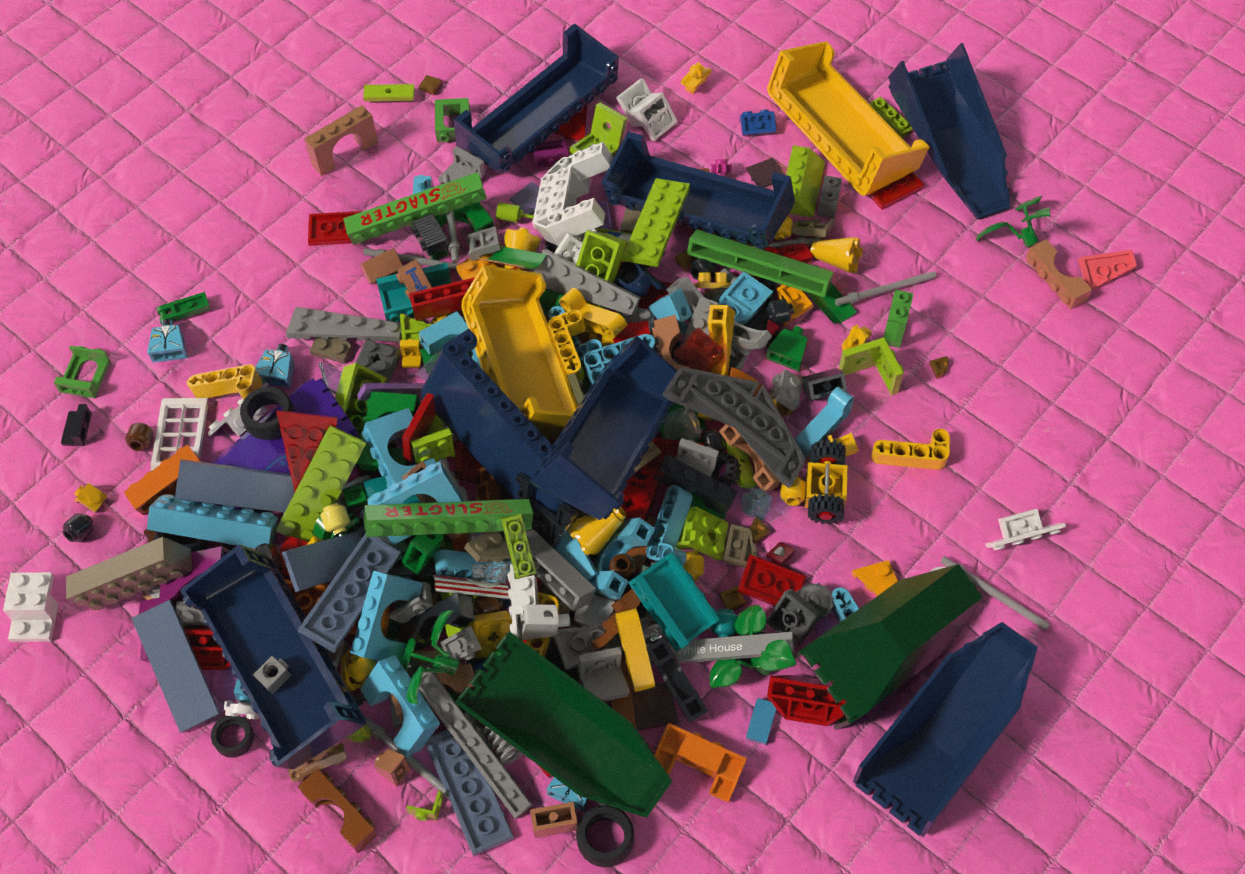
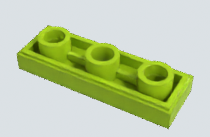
[363,84,415,102]
[869,96,914,138]
[724,439,758,489]
[501,513,536,579]

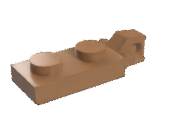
[288,743,348,782]

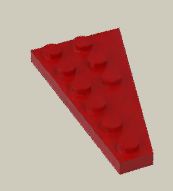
[276,410,337,493]

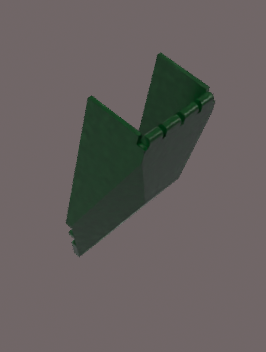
[793,564,983,730]
[455,631,672,818]

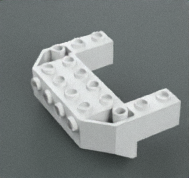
[532,142,614,246]

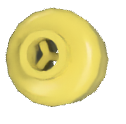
[320,503,350,535]

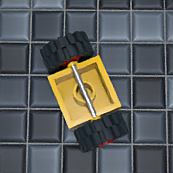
[805,440,848,524]

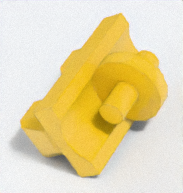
[681,62,712,94]
[694,273,731,301]
[842,324,872,350]

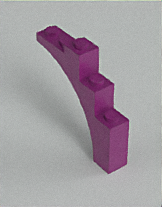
[139,546,231,663]

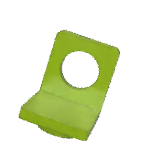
[406,790,444,821]

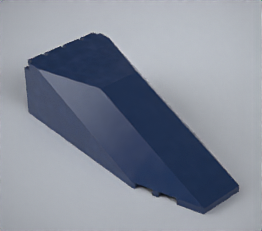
[888,43,1010,219]
[852,622,1038,838]

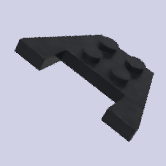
[515,472,578,550]

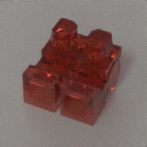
[673,327,724,372]

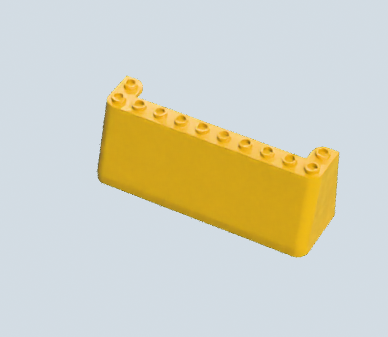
[767,41,930,196]
[462,265,578,442]

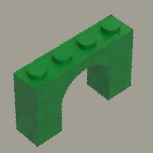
[411,202,494,260]
[356,391,421,472]

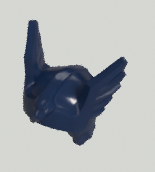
[616,263,668,308]

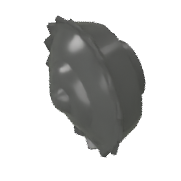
[797,583,834,620]

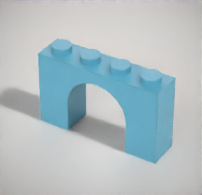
[419,311,481,367]
[362,408,436,488]
[367,461,463,545]
[590,518,655,599]
[350,571,423,663]
[360,655,440,757]

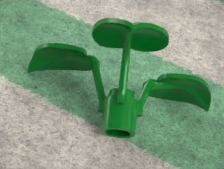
[976,195,1051,247]
[709,605,796,689]
[401,610,459,705]

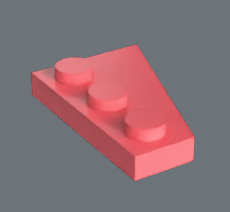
[1078,250,1137,290]

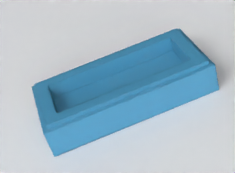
[746,698,776,745]

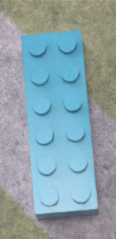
[147,494,279,549]

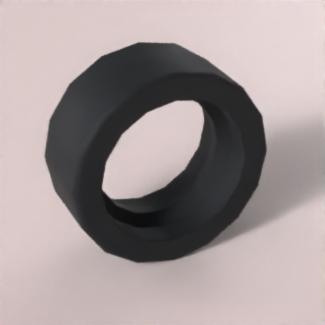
[210,715,254,758]

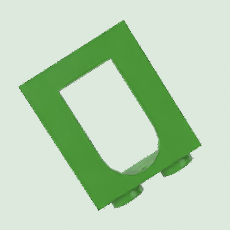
[435,98,470,142]
[884,289,914,348]
[54,346,111,399]

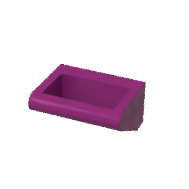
[532,140,568,168]

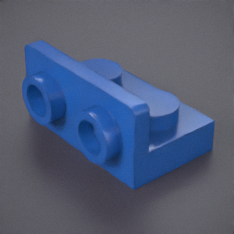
[739,109,776,136]

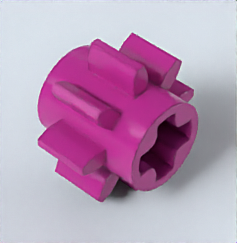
[711,159,732,177]

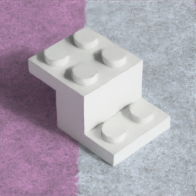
[616,79,678,141]
[3,572,58,642]

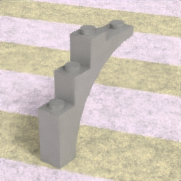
[666,277,772,357]

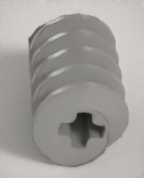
[483,726,523,765]

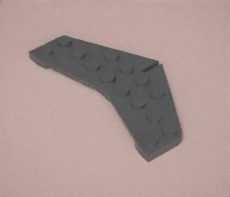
[662,367,805,488]

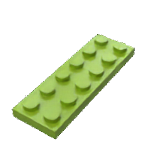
[622,178,690,267]
[276,425,366,542]

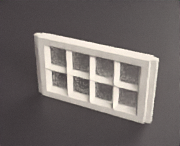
[151,398,208,471]

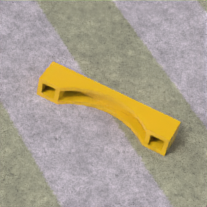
[697,305,735,421]

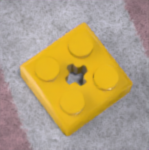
[469,611,512,659]

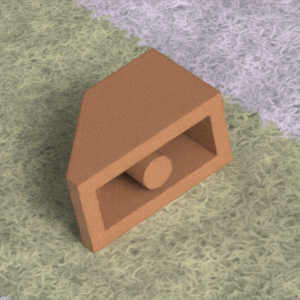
[374,749,410,787]

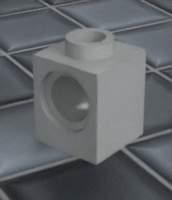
[253,656,291,694]

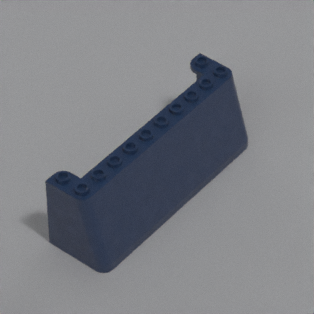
[454,23,619,173]
[601,131,795,249]
[421,328,576,515]
[530,335,678,520]
[180,544,366,770]

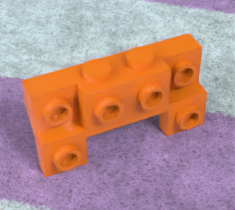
[654,723,747,803]

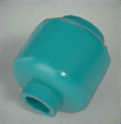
[711,609,738,638]

